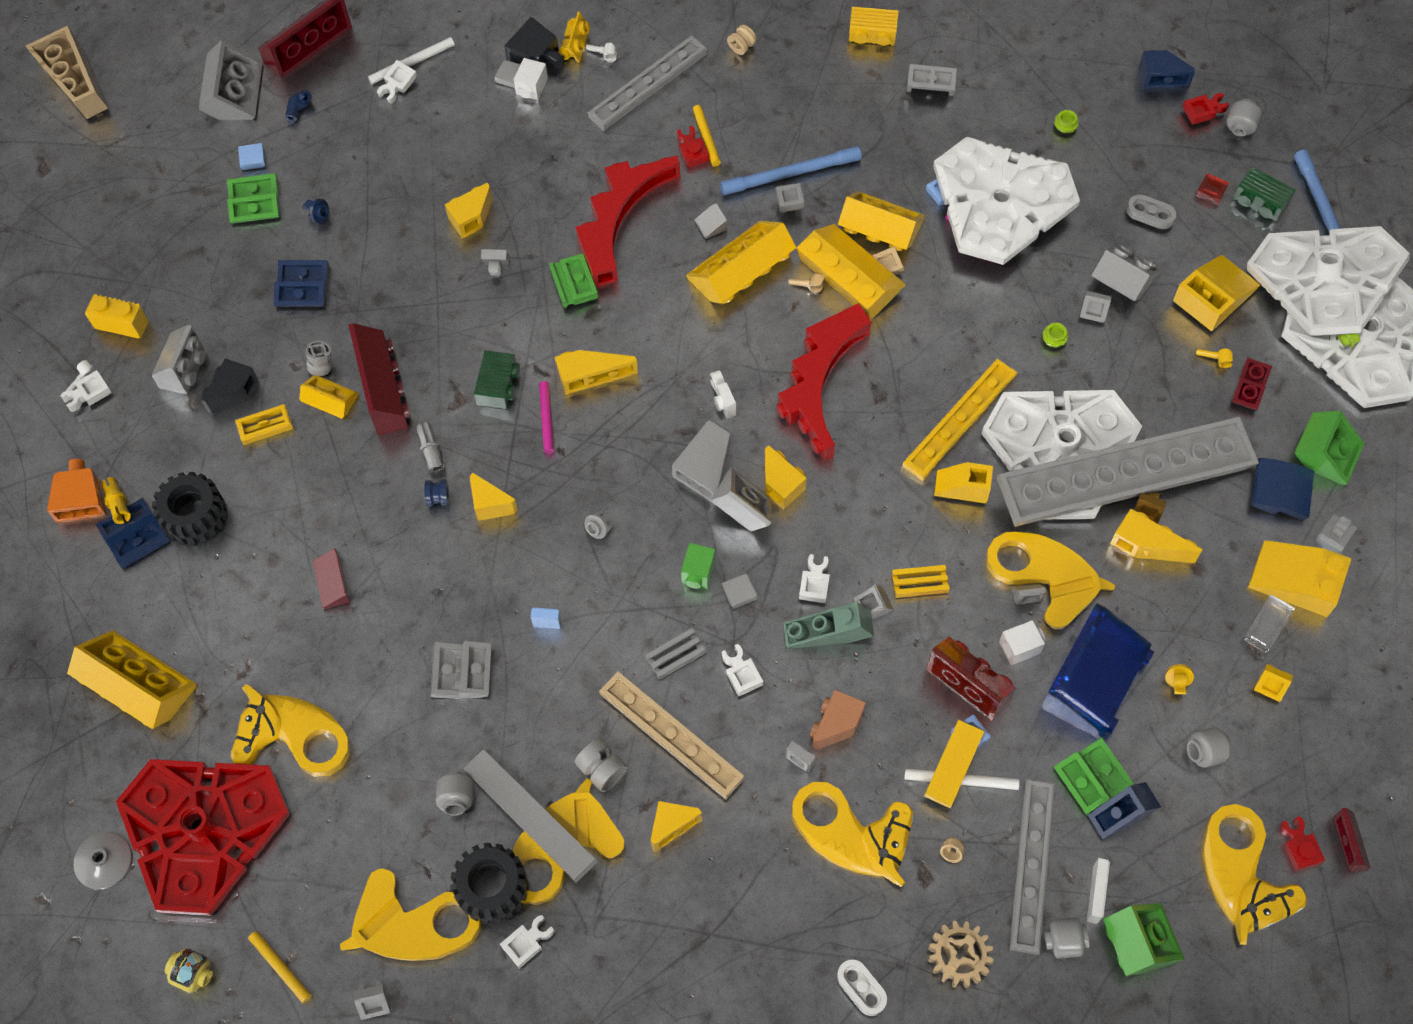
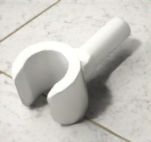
[586,43,617,62]
[66,360,96,391]

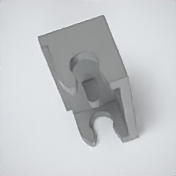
[906,64,957,96]

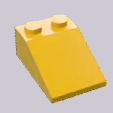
[1248,540,1352,617]

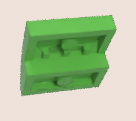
[227,173,280,224]
[1054,737,1135,815]

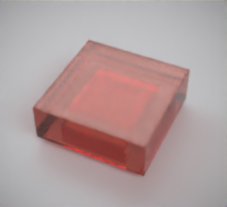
[1195,173,1229,205]

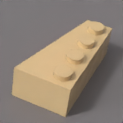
[25,25,108,119]

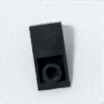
[201,358,258,414]

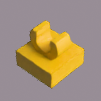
[1254,664,1293,702]

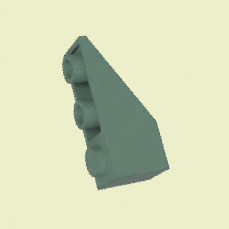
[783,601,874,649]

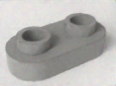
[1127,195,1177,229]

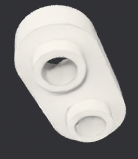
[837,960,887,1016]

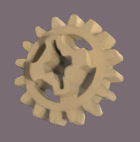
[928,921,994,988]

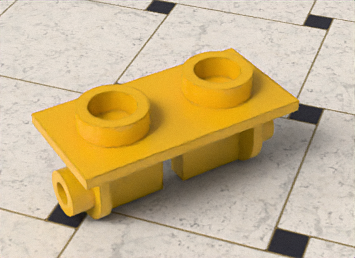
[559,11,590,63]

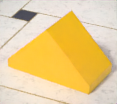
[470,473,518,521]
[650,801,702,852]

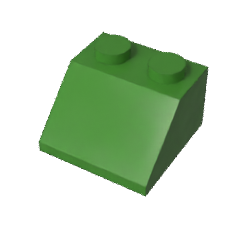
[1295,411,1365,485]
[1103,903,1185,976]

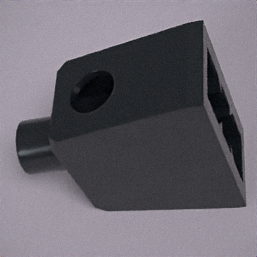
[504,17,564,68]

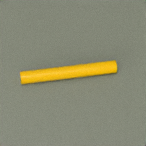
[693,105,721,167]
[248,931,312,1004]

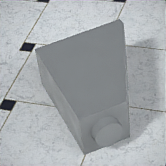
[672,420,730,502]

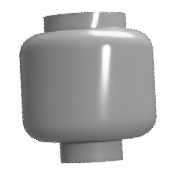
[1226,99,1262,136]
[1187,727,1232,768]
[436,771,473,816]
[1044,918,1089,959]

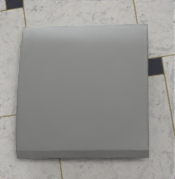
[430,641,492,698]

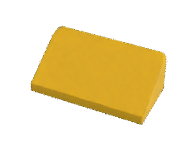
[299,375,358,418]

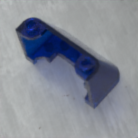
[1041,603,1155,739]

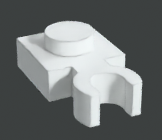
[377,60,417,104]
[60,370,112,412]
[710,370,736,419]
[799,554,830,603]
[722,644,763,697]
[500,915,555,969]

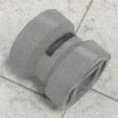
[306,340,332,376]

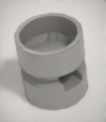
[574,738,628,792]

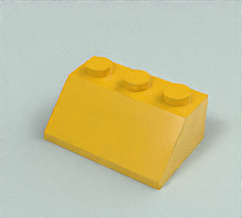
[838,191,926,251]

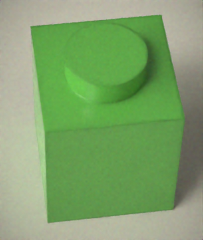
[681,543,716,589]

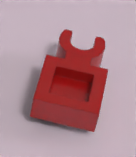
[1182,93,1230,125]
[677,126,710,168]
[1280,816,1326,872]

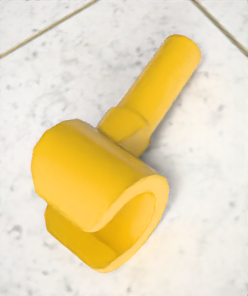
[1196,348,1233,368]

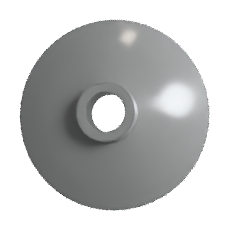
[74,832,132,889]

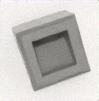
[695,203,727,240]
[1012,583,1046,605]
[853,585,894,619]

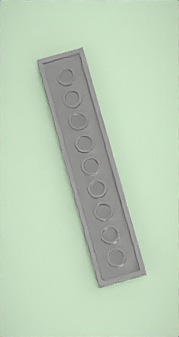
[997,417,1259,526]

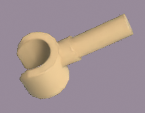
[789,273,825,293]

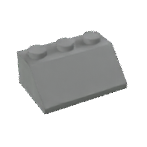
[198,40,263,120]

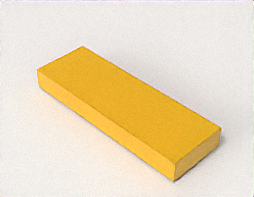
[924,720,984,809]

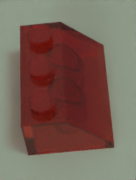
[926,637,1016,721]

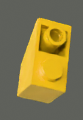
[445,183,493,239]
[765,445,807,510]
[934,462,993,503]

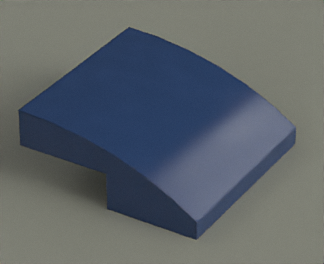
[273,260,329,307]
[1252,458,1314,521]
[96,498,170,569]

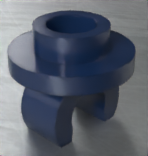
[302,198,329,223]

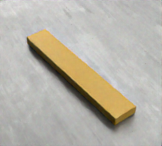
[902,358,1018,481]

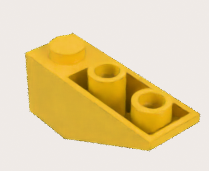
[1110,509,1203,563]

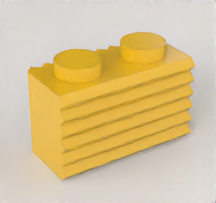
[849,6,898,46]
[85,294,149,339]

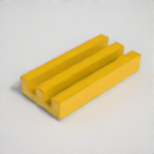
[235,404,293,445]
[891,565,950,598]

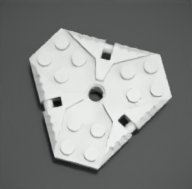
[933,137,1080,265]
[1247,226,1410,336]
[1281,277,1413,408]
[981,390,1142,520]

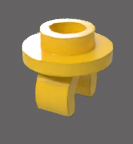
[1165,664,1194,694]

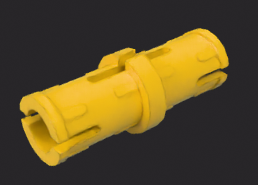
[101,477,131,524]

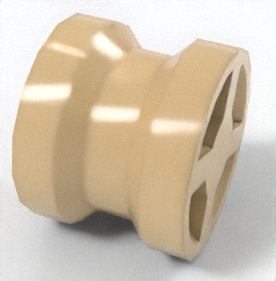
[727,25,757,55]

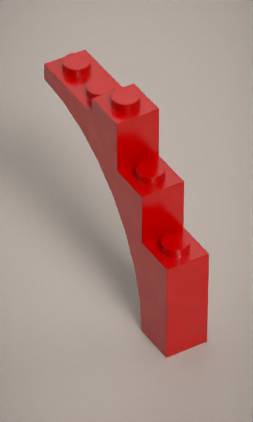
[575,155,681,287]
[776,303,872,461]

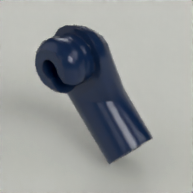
[285,90,312,122]

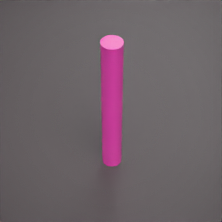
[539,381,554,454]

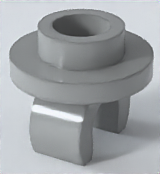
[585,511,614,539]

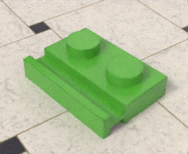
[549,253,598,308]

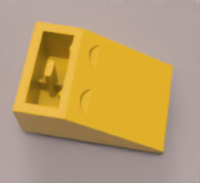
[1173,255,1261,331]

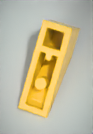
[555,350,638,395]

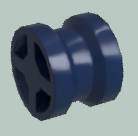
[424,479,449,507]

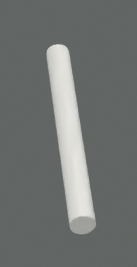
[368,37,454,85]
[904,768,1019,790]

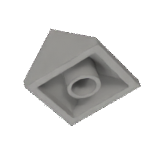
[710,467,772,532]

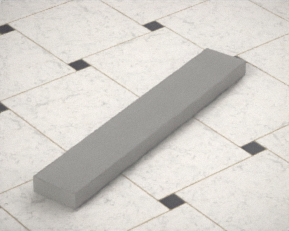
[587,35,708,131]
[463,749,597,883]
[1009,779,1055,955]

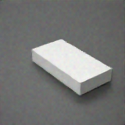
[1087,858,1110,924]

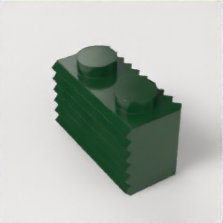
[1233,167,1296,221]
[474,350,520,409]

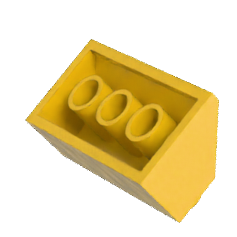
[686,221,797,304]
[796,224,905,320]
[67,630,197,729]

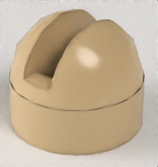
[940,837,965,863]

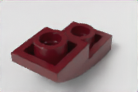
[1232,357,1272,411]

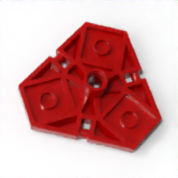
[116,759,290,916]

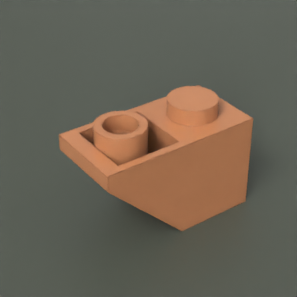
[810,690,866,750]

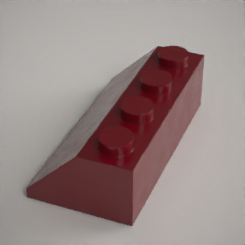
[258,0,352,79]
[348,323,410,436]

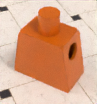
[47,459,106,523]

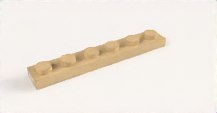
[599,672,744,800]

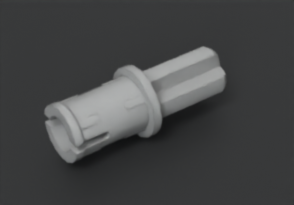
[417,422,445,473]

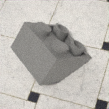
[1091,245,1161,301]
[151,325,206,394]

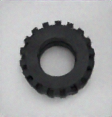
[152,472,227,545]
[451,843,529,924]

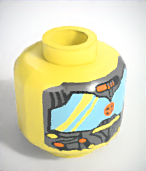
[165,948,213,993]

